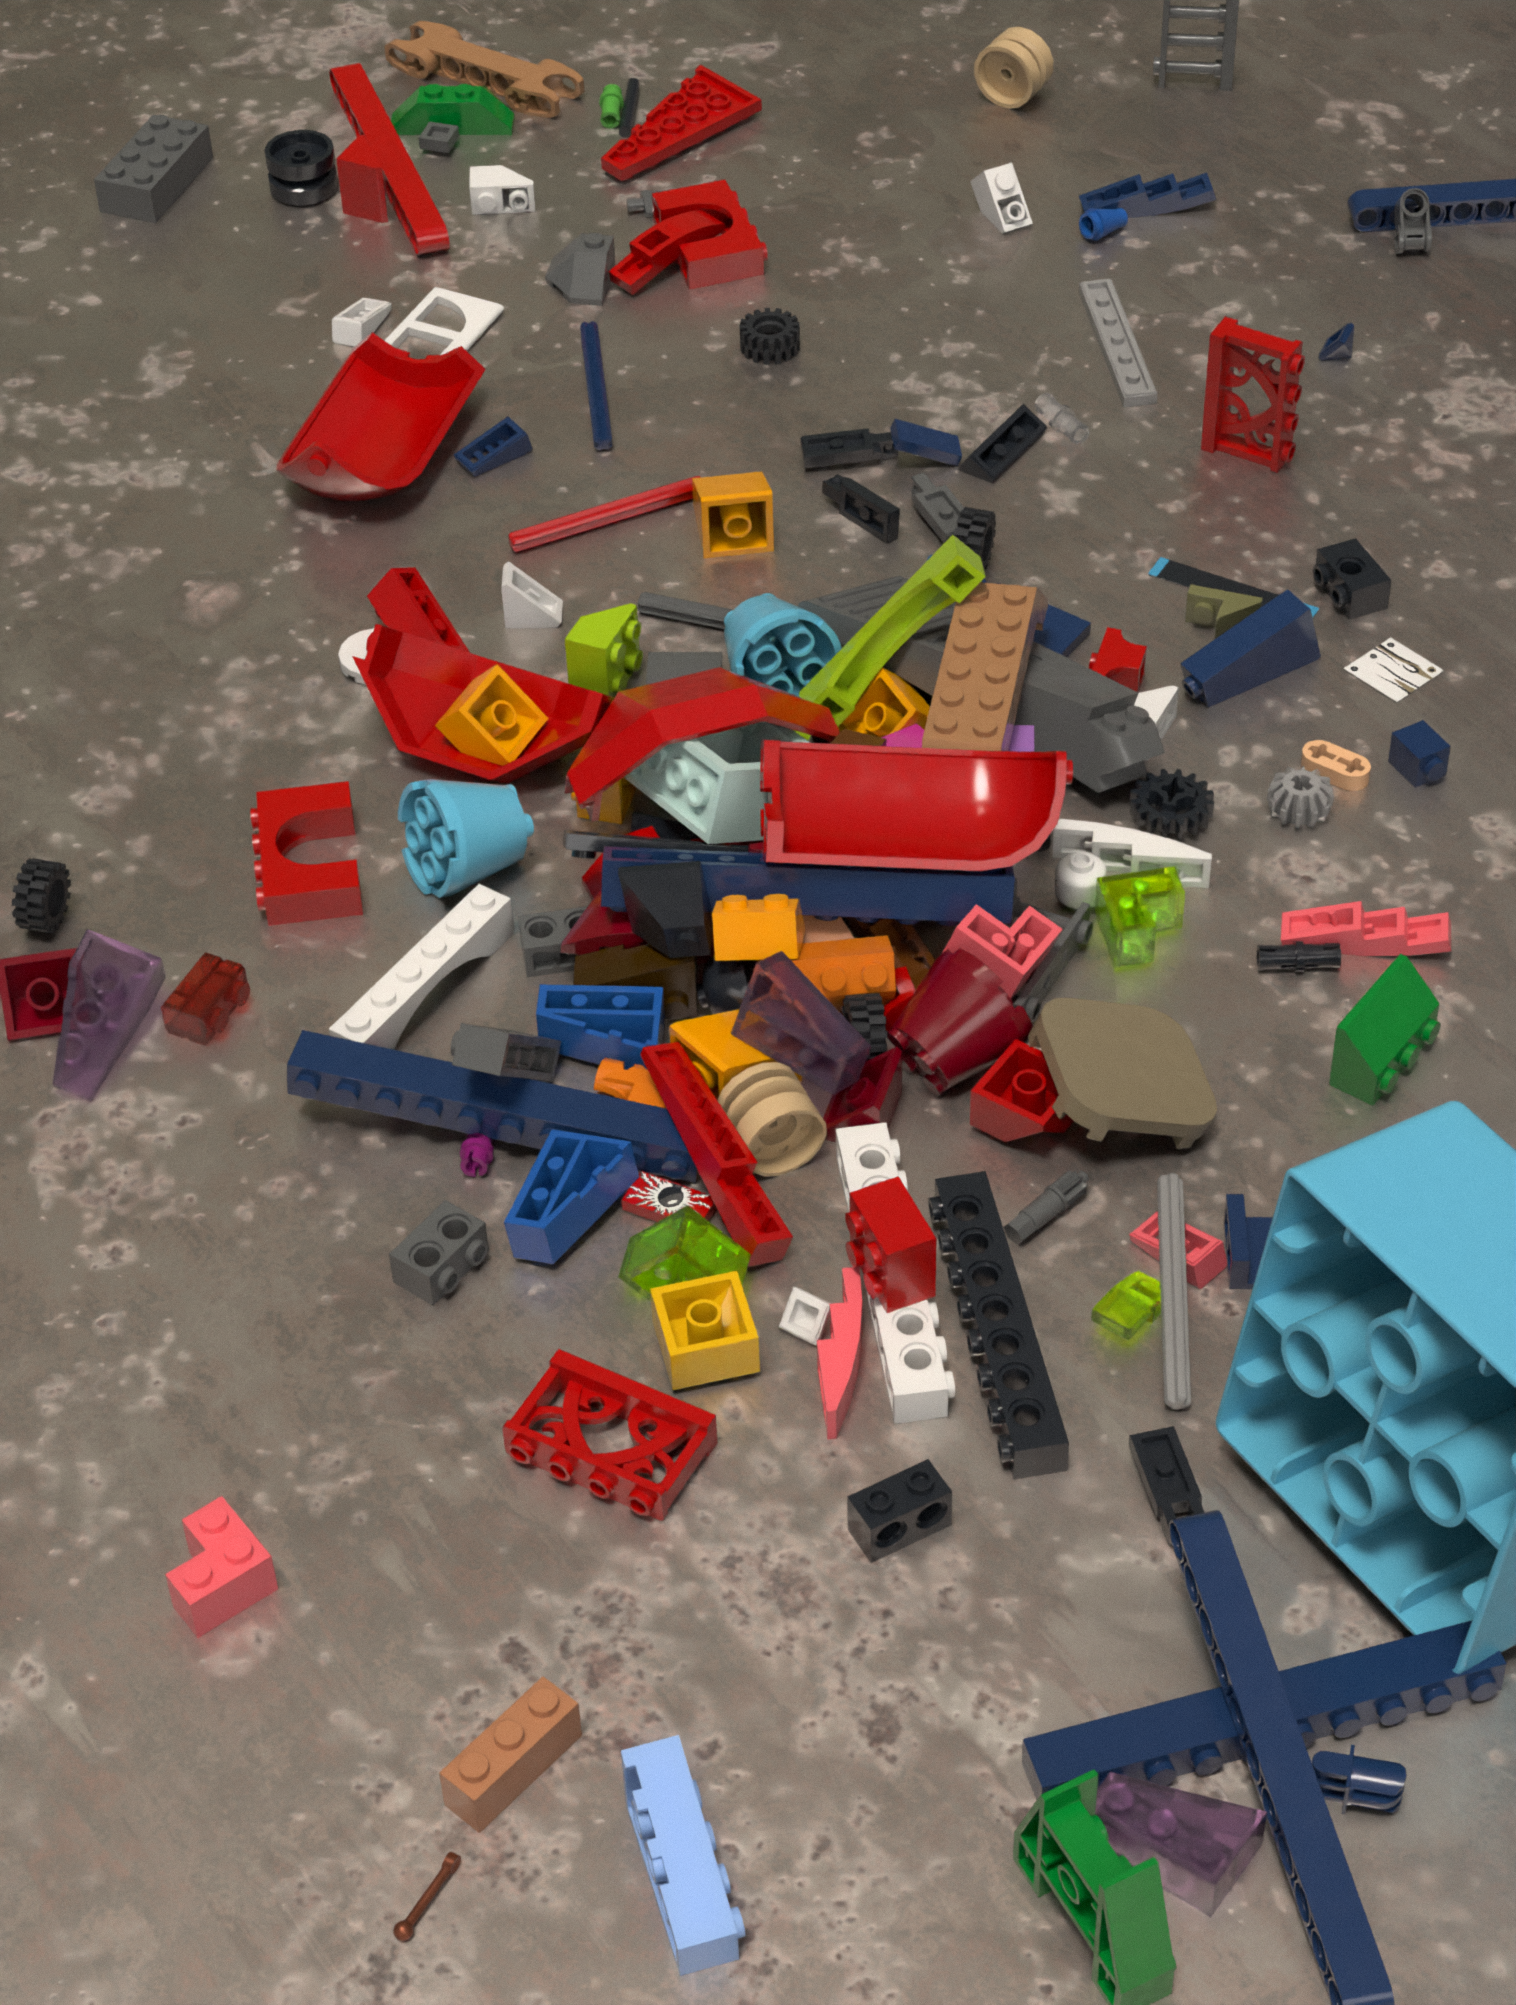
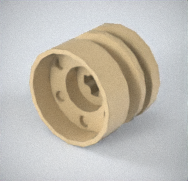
[718,1062,827,1177]

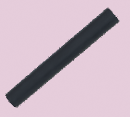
[619,78,640,138]

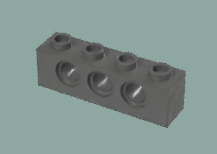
[451,1023,562,1081]

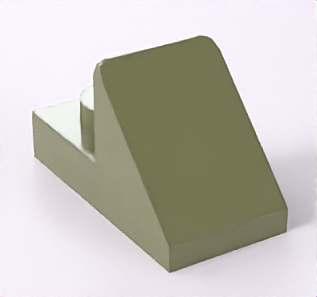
[1185,584,1263,640]

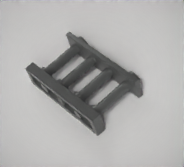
[1153,0,1239,91]
[1011,878,1093,1022]

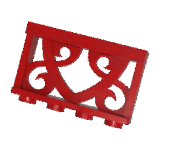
[1201,316,1305,473]
[502,1349,718,1521]

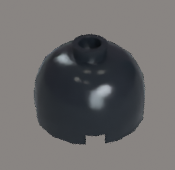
[696,954,767,1019]

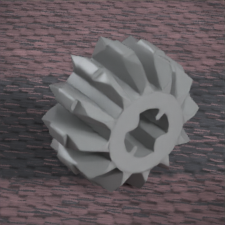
[1267,765,1334,829]

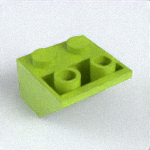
[565,603,643,697]

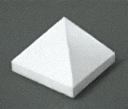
[778,1287,831,1346]

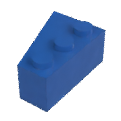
[536,984,665,1070]
[504,1129,639,1264]

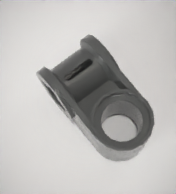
[1394,188,1432,254]

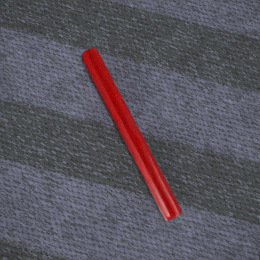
[508,476,701,553]

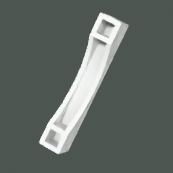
[329,884,514,1050]

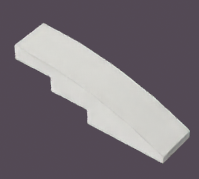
[1052,819,1212,888]

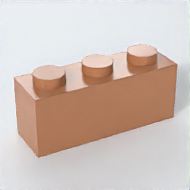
[439,1676,582,1833]

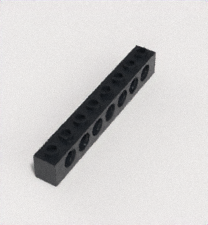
[928,1171,1069,1480]

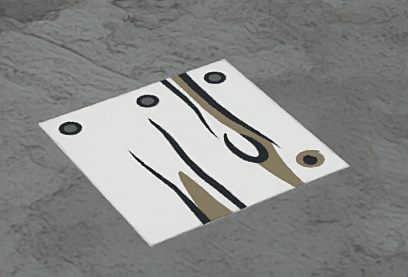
[1343,638,1444,702]

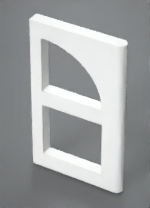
[384,287,504,355]

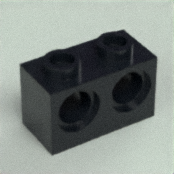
[847,1459,952,1563]

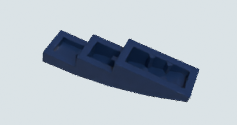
[1079,172,1216,218]

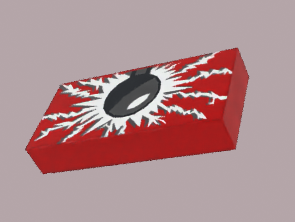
[621,1171,717,1237]

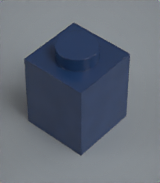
[1388,720,1451,788]

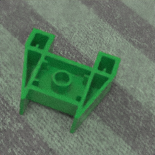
[1013,1769,1177,2005]

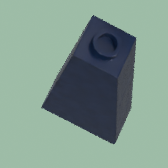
[1180,589,1321,708]

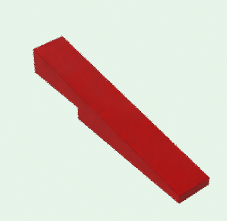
[640,1042,793,1267]

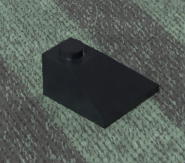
[618,861,713,958]

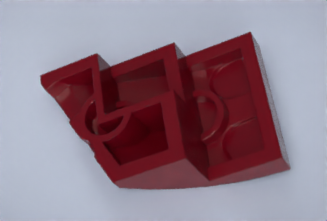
[560,889,643,955]

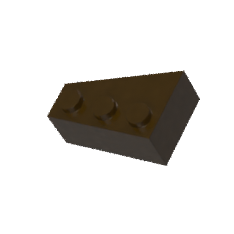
[573,943,698,1019]

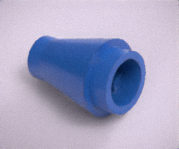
[1079,208,1128,241]

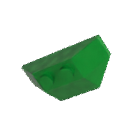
[391,84,515,135]

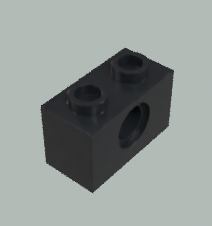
[1313,538,1392,620]

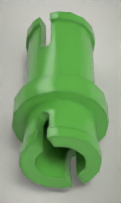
[599,84,624,128]

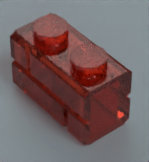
[161,952,250,1046]

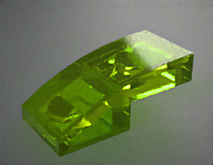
[1091,1271,1161,1341]

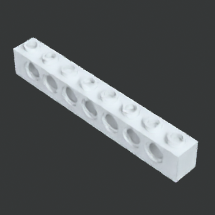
[836,1123,955,1424]

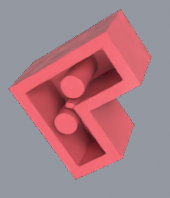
[942,904,1063,999]
[165,1496,278,1638]

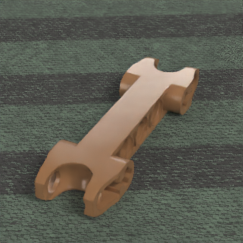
[384,21,585,118]

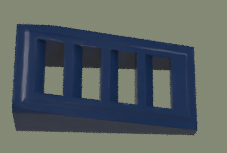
[454,417,533,477]

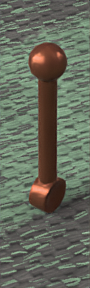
[393,1852,461,1941]

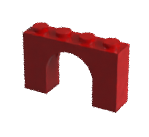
[652,179,768,290]
[250,781,363,926]

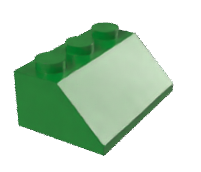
[1329,954,1441,1106]

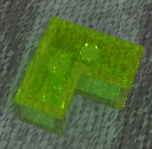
[1095,866,1185,967]
[618,1205,751,1301]

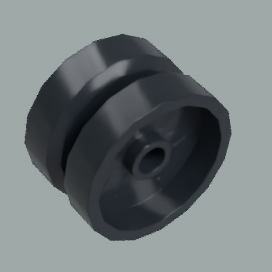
[264,130,338,206]

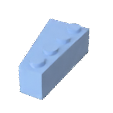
[621,1735,745,1976]

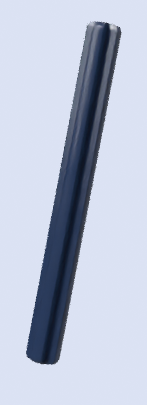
[580,321,613,451]

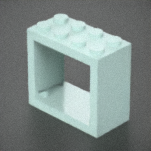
[624,721,810,844]

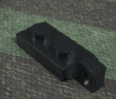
[800,428,898,468]
[822,474,900,543]

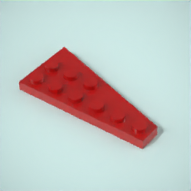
[601,64,762,181]

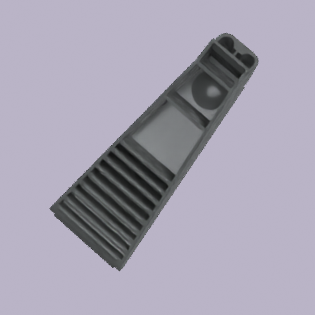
[798,576,1165,793]

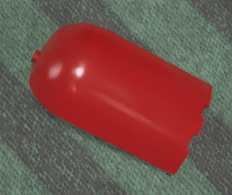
[276,332,486,501]
[760,740,1073,871]

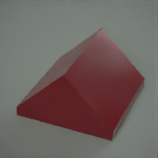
[0,948,90,1040]
[823,1046,902,1143]

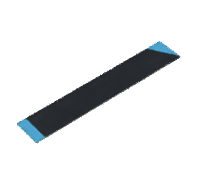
[1148,557,1319,618]

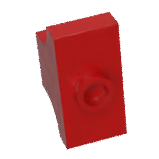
[1089,627,1147,693]

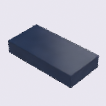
[890,419,962,466]

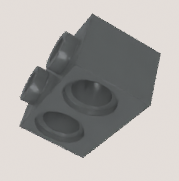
[518,906,605,977]
[389,1200,489,1305]

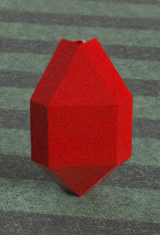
[352,624,615,784]
[564,667,840,822]

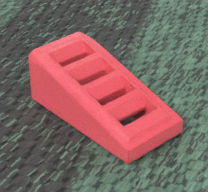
[1129,1211,1227,1289]

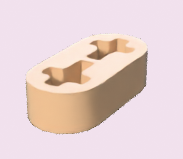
[1301,740,1371,791]

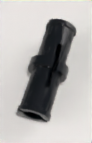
[1256,941,1341,973]

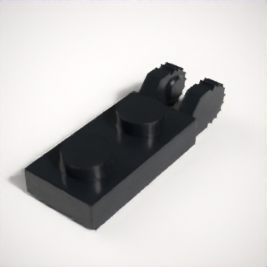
[1129,1426,1204,1546]

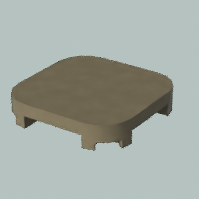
[1028,998,1217,1149]

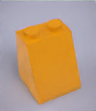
[692,471,774,559]
[669,1008,803,1101]

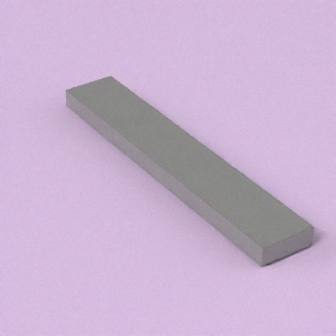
[1079,279,1158,407]

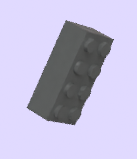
[94,115,213,223]

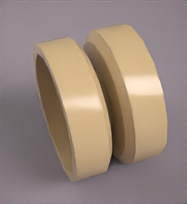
[974,27,1054,109]

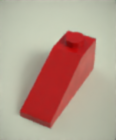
[367,567,470,653]

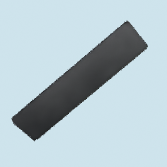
[958,403,1048,483]

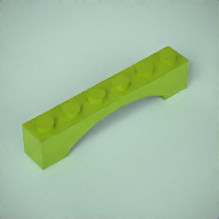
[799,535,986,727]

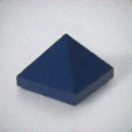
[1318,323,1354,361]

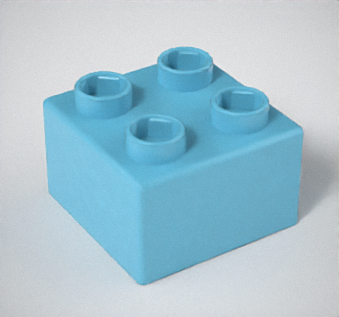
[1215,1101,1516,1674]

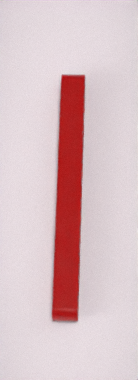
[329,63,450,256]

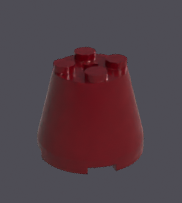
[887,948,1033,1096]

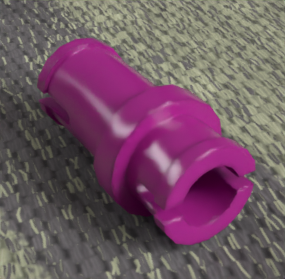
[459,1133,494,1177]

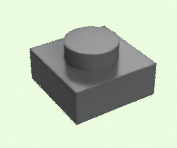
[419,122,459,153]

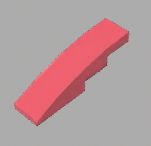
[1281,901,1451,956]
[817,1267,863,1440]

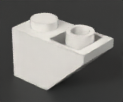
[970,163,1033,234]
[470,165,535,215]

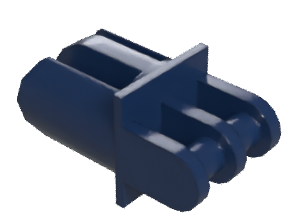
[1312,1745,1407,1815]

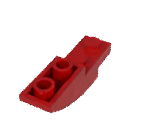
[608,210,725,295]

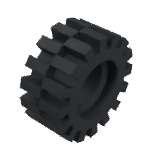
[739,308,800,365]
[954,507,996,572]
[12,858,71,933]
[842,993,887,1070]

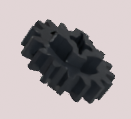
[1129,769,1214,839]

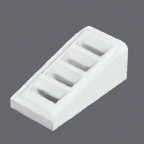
[332,298,392,347]

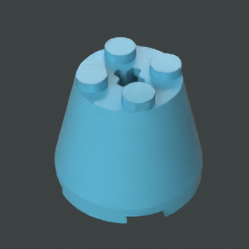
[724,593,842,697]
[398,779,534,898]

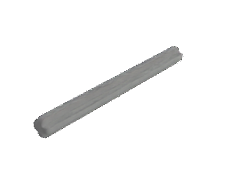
[1157,1173,1191,1410]

